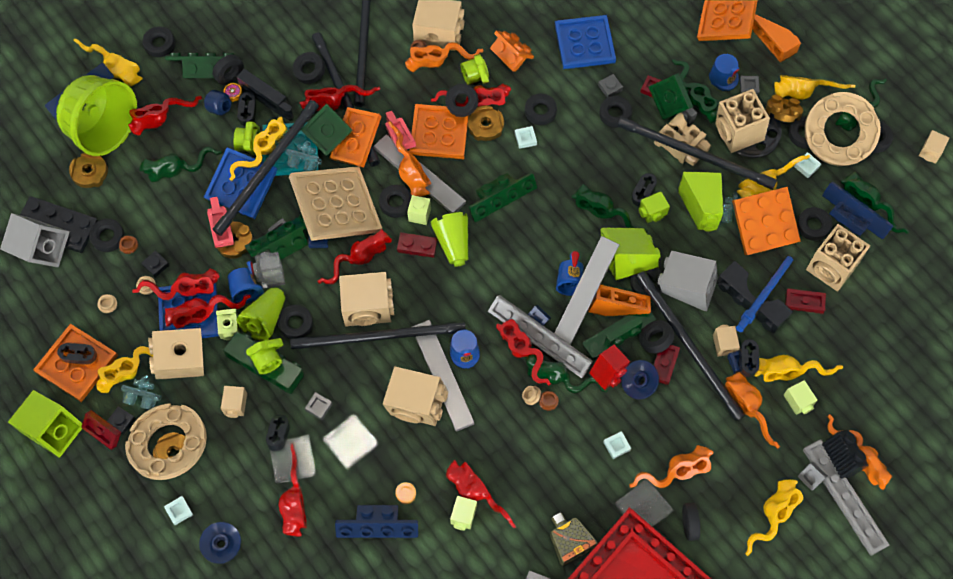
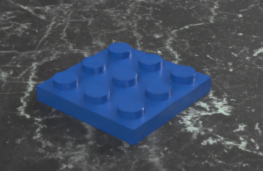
[555,15,616,69]
[204,147,278,219]
[158,283,219,338]

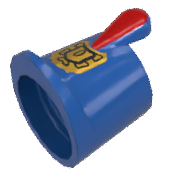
[709,54,740,91]
[556,251,584,296]
[227,261,264,304]
[450,330,480,368]

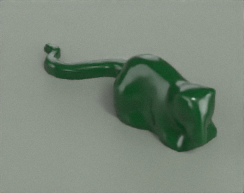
[672,59,719,123]
[835,78,887,131]
[139,147,222,183]
[841,172,909,234]
[572,184,648,233]
[525,355,608,393]

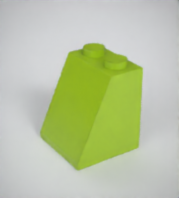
[678,172,723,232]
[601,228,661,280]
[8,390,82,458]

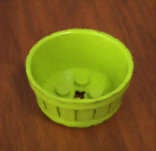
[56,75,137,156]

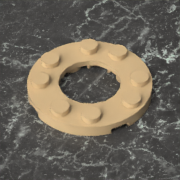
[805,92,881,166]
[125,404,207,480]

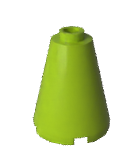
[431,212,468,267]
[236,288,285,341]

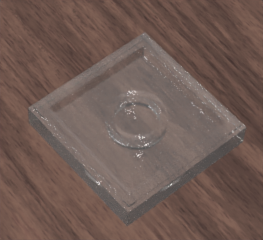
[322,414,379,470]
[270,435,316,484]
[615,479,673,527]

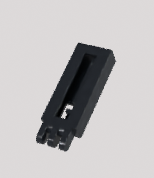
[237,69,294,121]

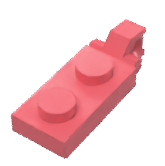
[385,111,416,152]
[207,197,234,248]

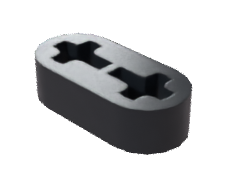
[237,92,257,126]
[631,173,657,207]
[739,339,759,377]
[57,343,97,365]
[266,415,290,452]

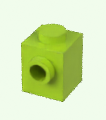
[639,192,670,223]

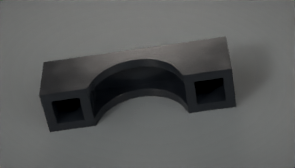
[717,261,793,334]

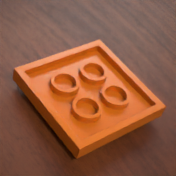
[697,0,758,41]
[409,104,469,159]
[732,187,801,255]
[33,324,118,402]

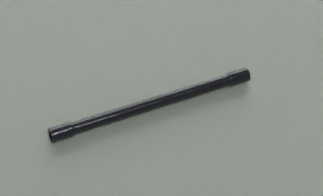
[354,0,371,107]
[312,32,380,167]
[212,100,319,236]
[618,117,777,190]
[635,271,745,421]
[290,321,466,350]

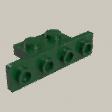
[165,53,234,78]
[469,172,537,222]
[245,214,308,263]
[582,312,656,359]

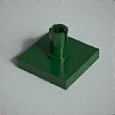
[649,73,693,120]
[301,104,353,156]

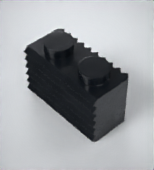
[822,430,869,479]

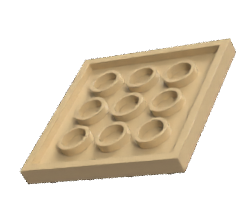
[289,167,382,241]

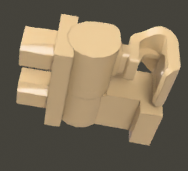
[654,113,711,166]

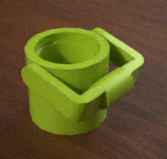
[460,54,489,85]
[234,122,260,155]
[246,338,283,374]

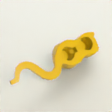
[73,38,143,87]
[774,75,856,100]
[229,117,288,181]
[737,155,810,198]
[96,346,153,393]
[754,355,843,382]
[745,480,803,556]

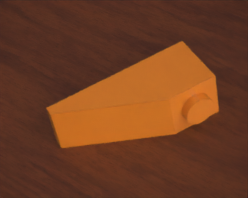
[752,14,801,63]
[588,284,651,316]

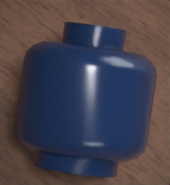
[204,90,231,116]

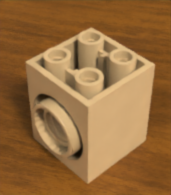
[412,0,465,51]
[715,89,770,153]
[806,224,870,292]
[339,272,394,327]
[148,328,204,379]
[383,366,448,426]

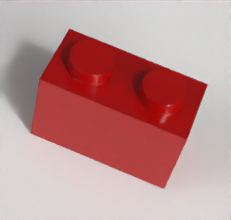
[589,344,630,390]

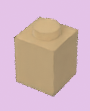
[919,130,949,164]
[713,325,740,357]
[221,386,247,418]

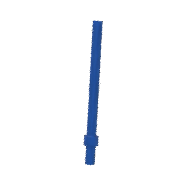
[736,256,793,332]

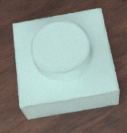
[515,126,537,149]
[794,152,821,178]
[603,431,631,459]
[164,496,193,525]

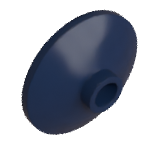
[622,360,659,400]
[199,522,241,564]

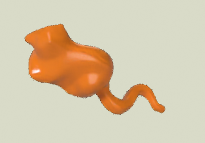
[405,42,483,72]
[388,121,431,197]
[725,372,780,449]
[827,414,892,490]
[629,445,714,488]

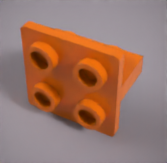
[490,30,534,72]

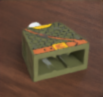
[550,512,598,567]

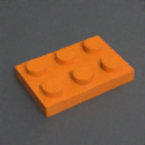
[330,107,382,168]

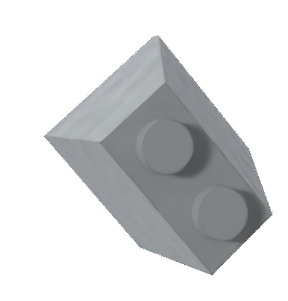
[0,213,70,267]
[658,251,718,312]

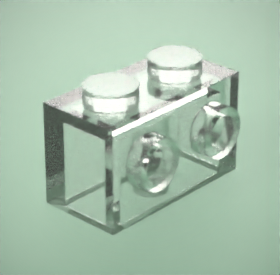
[253,252,286,288]

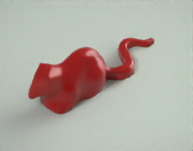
[431,83,511,107]
[299,85,380,111]
[128,96,202,135]
[317,229,392,284]
[132,268,220,300]
[165,294,251,329]
[496,319,551,386]
[279,444,307,537]
[446,460,516,528]

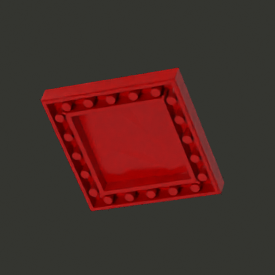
[568,507,711,579]

